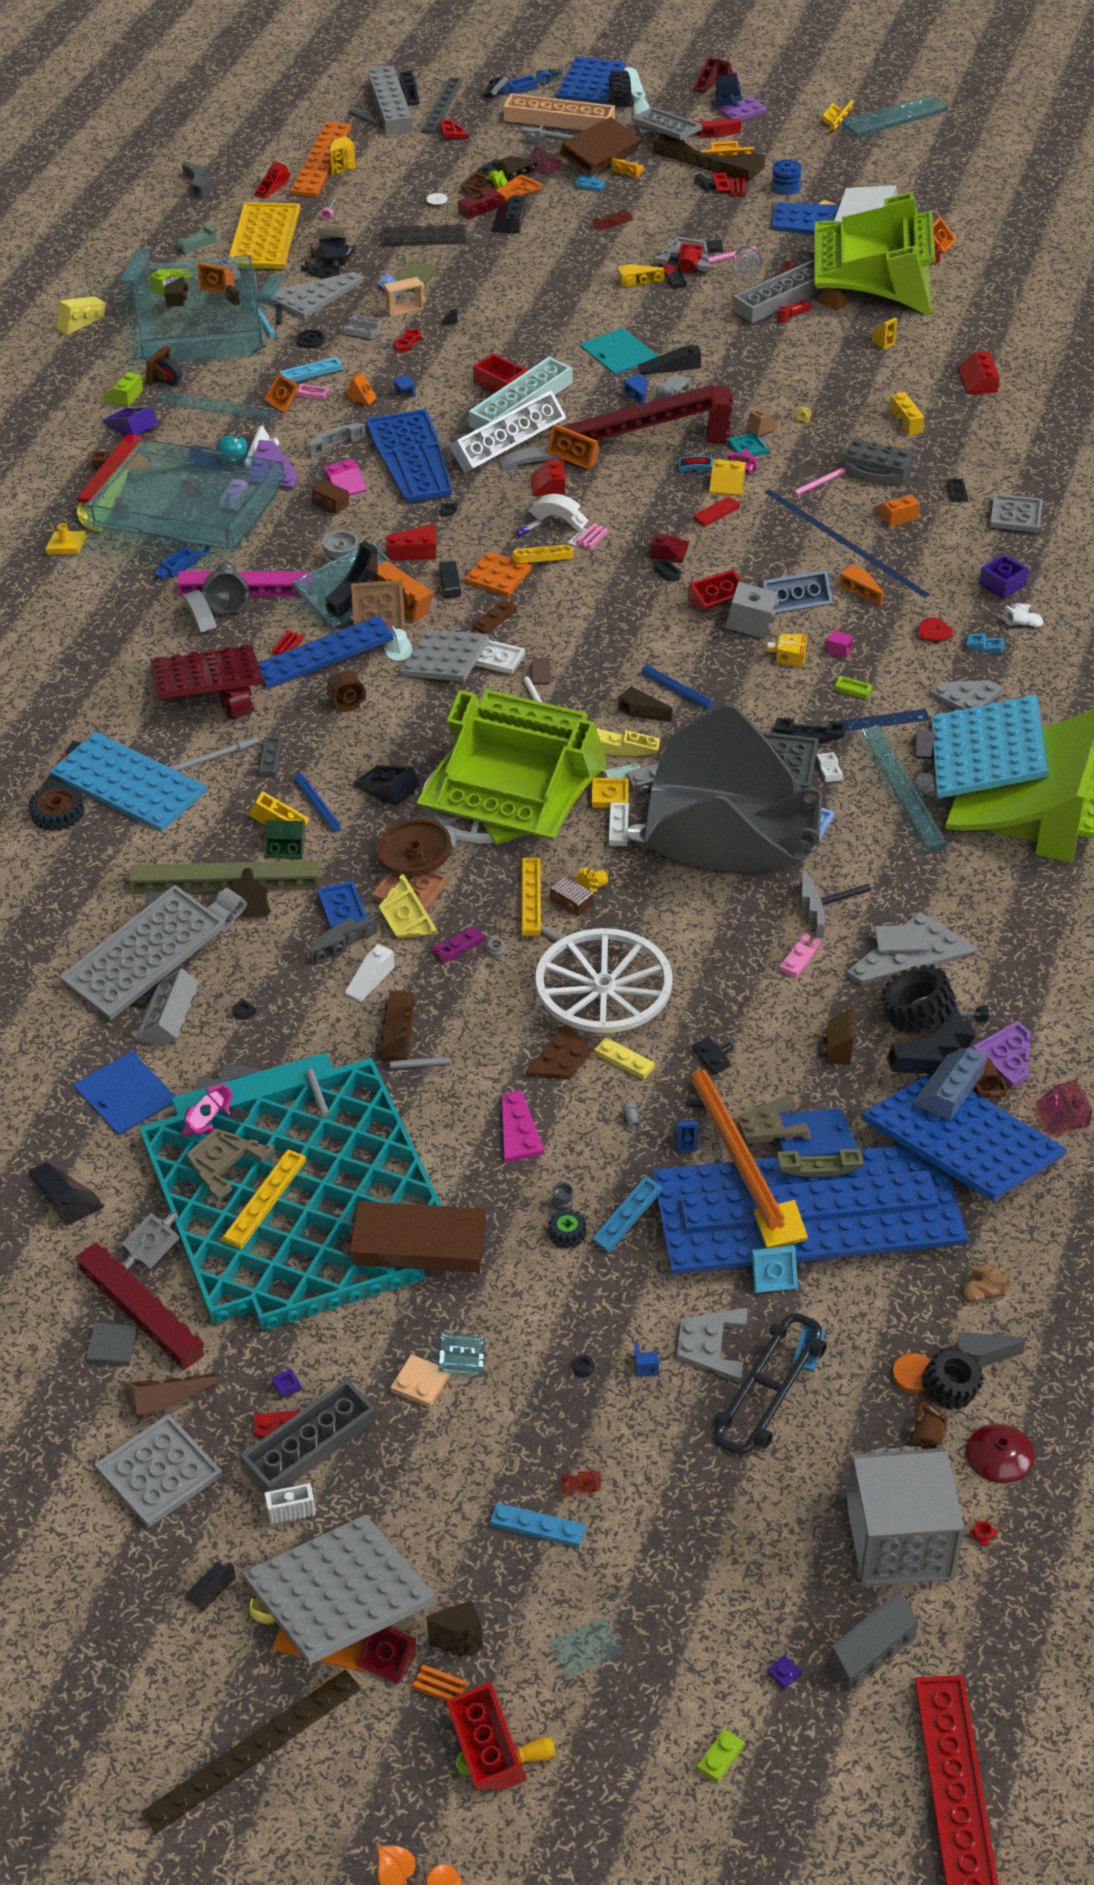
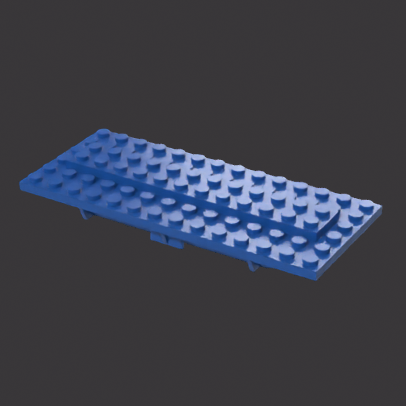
[652,1145,968,1275]

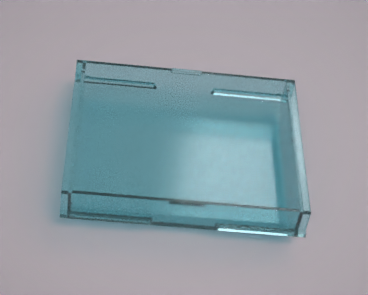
[132,255,266,363]
[86,439,286,549]

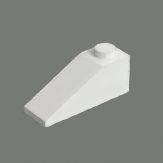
[345,944,395,1002]

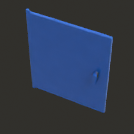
[73,1050,176,1135]
[778,1108,859,1157]

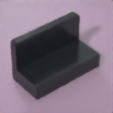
[186,1561,236,1611]

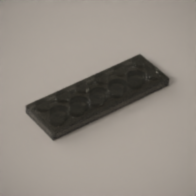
[382,224,468,247]

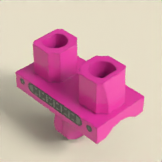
[728,449,757,475]

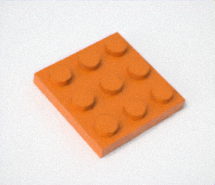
[464,551,532,597]

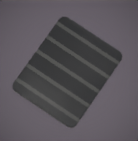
[226,1107,250,1123]

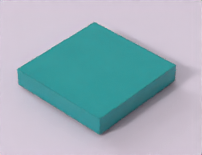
[727,433,769,457]

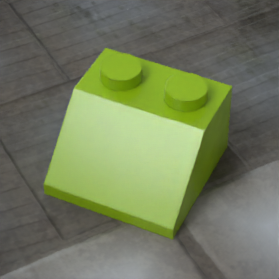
[101,372,143,406]

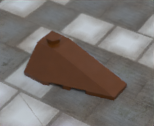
[124,1373,222,1418]

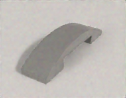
[309,423,365,458]
[499,447,564,471]

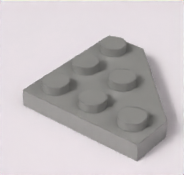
[930,680,1004,710]

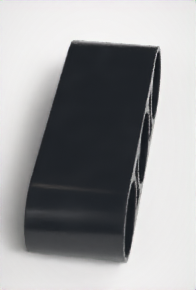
[439,561,461,598]

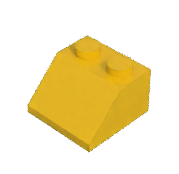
[709,459,746,496]

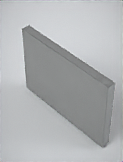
[875,925,929,953]

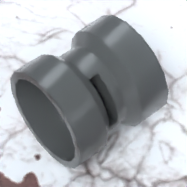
[552,1182,573,1211]

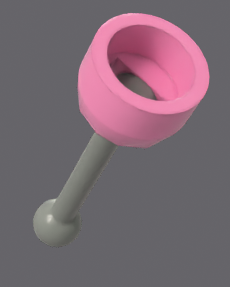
[320,199,336,220]

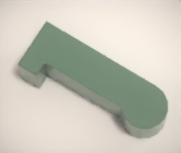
[177,224,217,254]

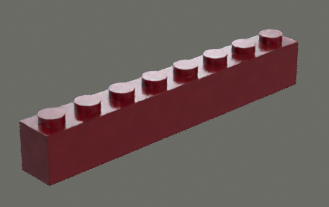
[76,1242,204,1371]

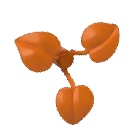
[377,1845,461,1885]

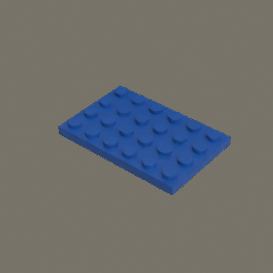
[556,56,626,105]

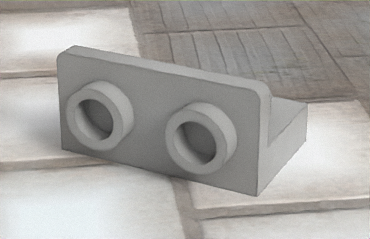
[626,763,658,793]

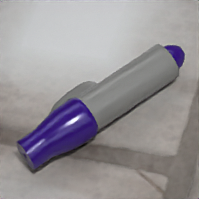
[516,520,542,537]

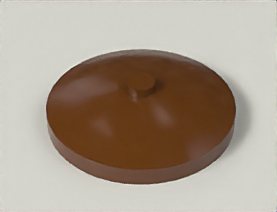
[377,819,452,876]

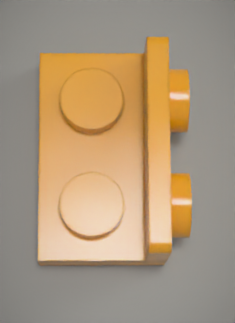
[612,159,644,178]

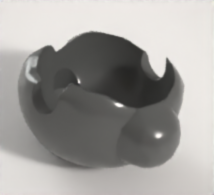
[202,561,249,615]

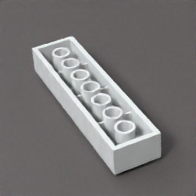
[449,390,566,473]

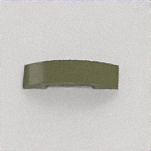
[777,1149,864,1177]

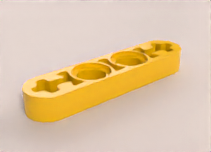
[512,545,574,563]

